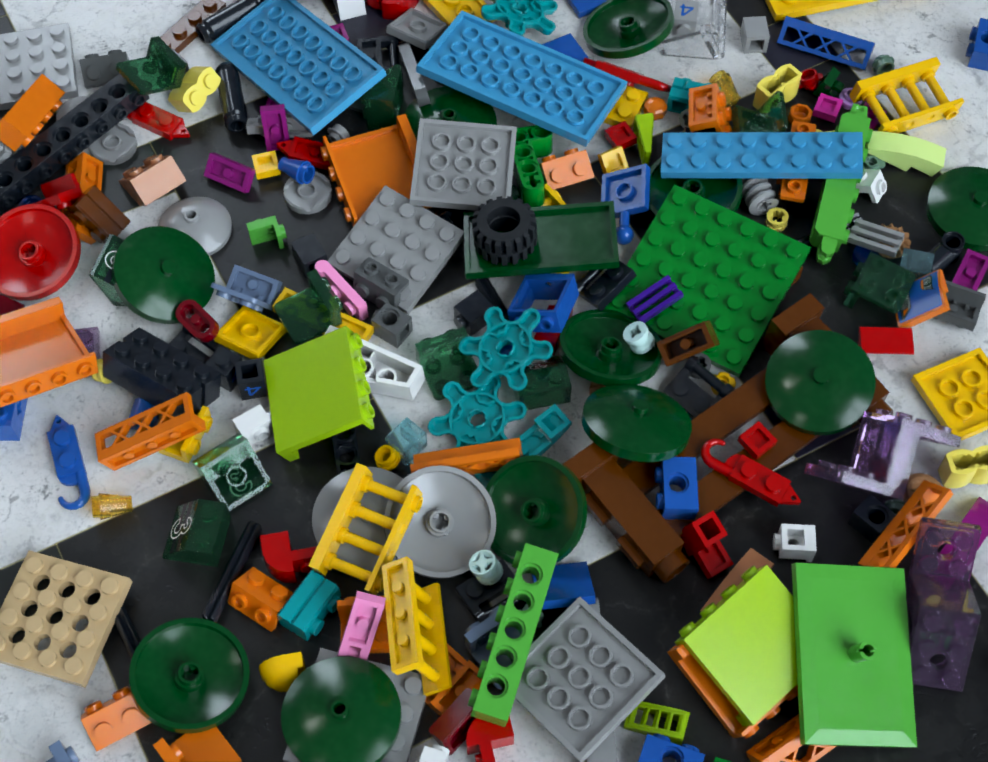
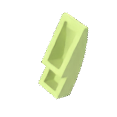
[866,131,946,177]

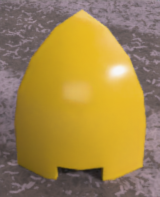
[259,652,305,692]

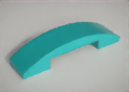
[474,404,572,489]

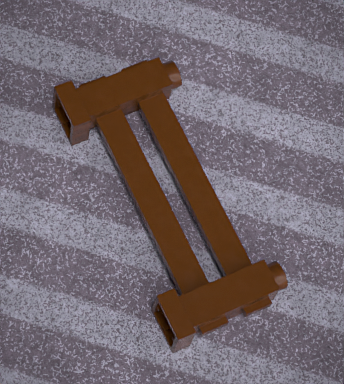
[563,293,893,583]

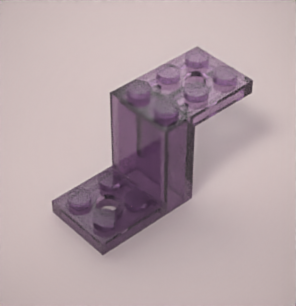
[804,408,962,500]
[906,517,982,692]

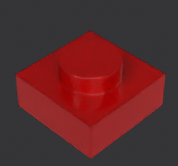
[604,121,637,149]
[737,421,778,460]

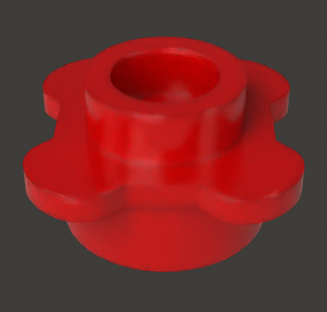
[798,68,824,90]

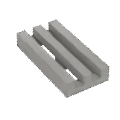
[847,218,905,258]

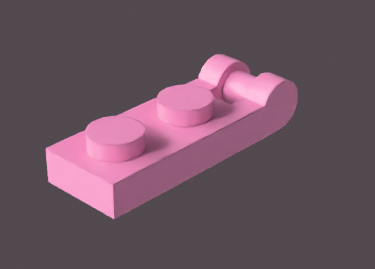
[315,260,369,321]
[337,591,386,661]

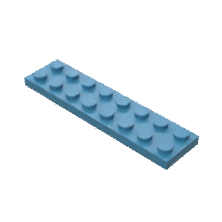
[661,132,863,179]

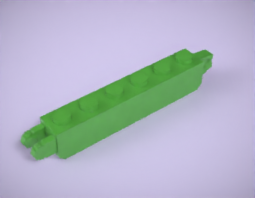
[809,103,873,265]

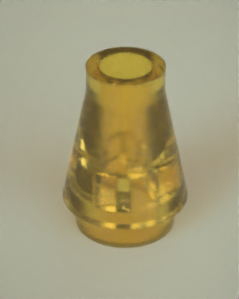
[709,70,741,106]
[91,493,133,520]

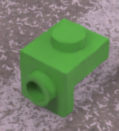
[246,216,287,249]

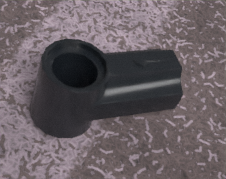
[917,231,965,276]

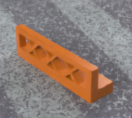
[62,152,104,245]
[95,392,206,471]
[410,437,523,475]
[858,480,953,568]
[746,714,836,762]

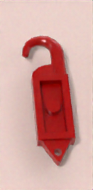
[583,57,672,92]
[126,102,190,141]
[277,136,330,170]
[701,438,801,507]

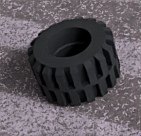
[472,196,537,266]

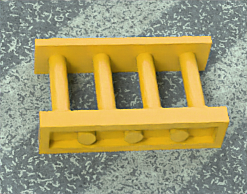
[849,57,965,133]
[308,463,423,596]
[382,556,452,696]

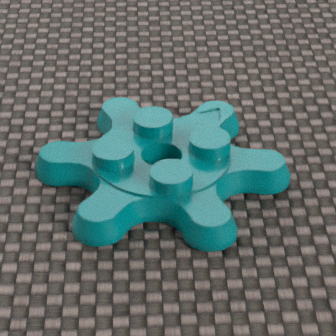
[481,0,558,36]
[459,307,553,391]
[428,376,527,448]

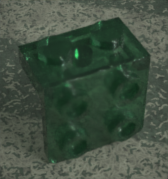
[116,36,187,95]
[731,91,788,132]
[843,252,916,314]
[274,269,343,344]
[415,327,478,401]

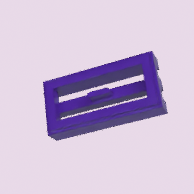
[626,275,683,323]

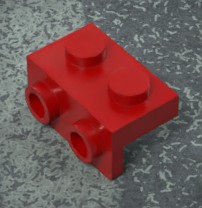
[33,173,83,210]

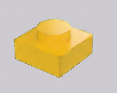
[597,146,629,174]
[251,150,281,180]

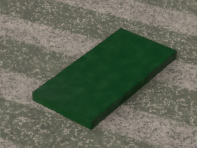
[463,201,619,280]

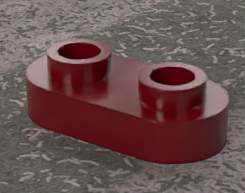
[176,299,219,342]

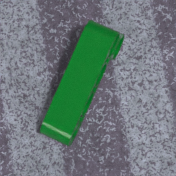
[513,125,553,207]

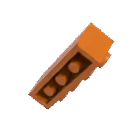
[0,74,65,152]

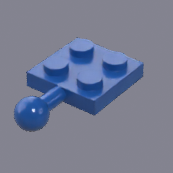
[601,163,650,245]

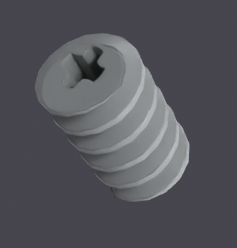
[742,178,779,216]

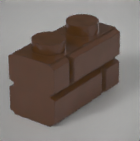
[69,185,131,244]
[656,320,720,367]

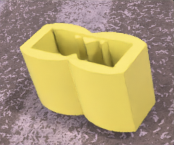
[753,64,802,115]
[168,66,221,113]
[938,445,988,489]

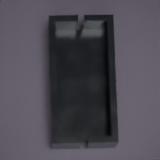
[103,327,221,417]

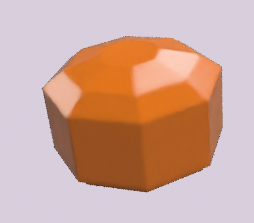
[643,96,668,120]
[788,103,813,124]

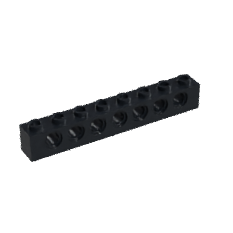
[0,69,150,215]

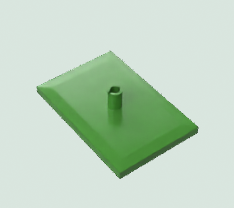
[792,562,917,748]

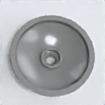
[158,197,232,256]

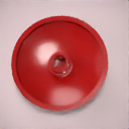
[0,204,81,301]

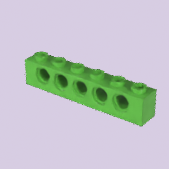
[468,543,559,727]

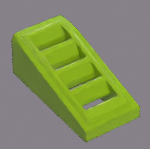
[633,113,654,165]
[624,701,690,746]

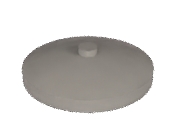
[384,465,496,579]
[312,467,403,572]

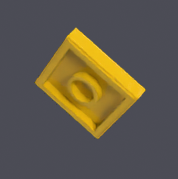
[214,305,287,359]

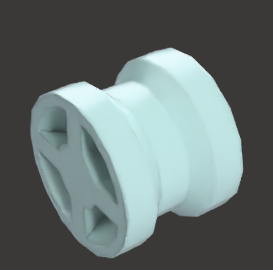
[623,321,655,354]
[469,550,503,585]

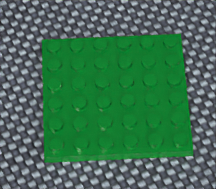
[604,184,811,378]

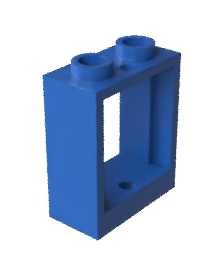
[507,273,579,333]

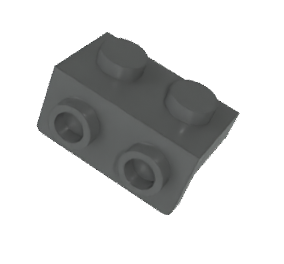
[79,49,131,89]
[353,257,409,310]
[933,280,986,331]

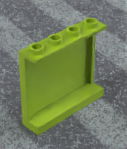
[264,326,375,462]
[674,565,797,726]

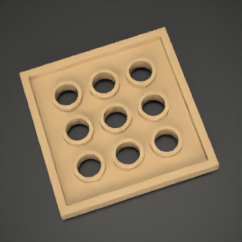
[0,550,132,688]

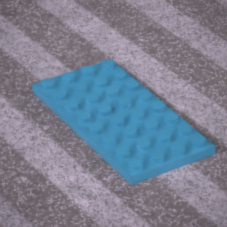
[210,0,387,136]
[416,11,628,147]

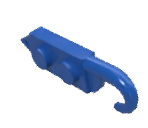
[47,415,91,510]

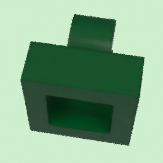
[812,67,845,98]

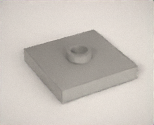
[386,8,448,50]

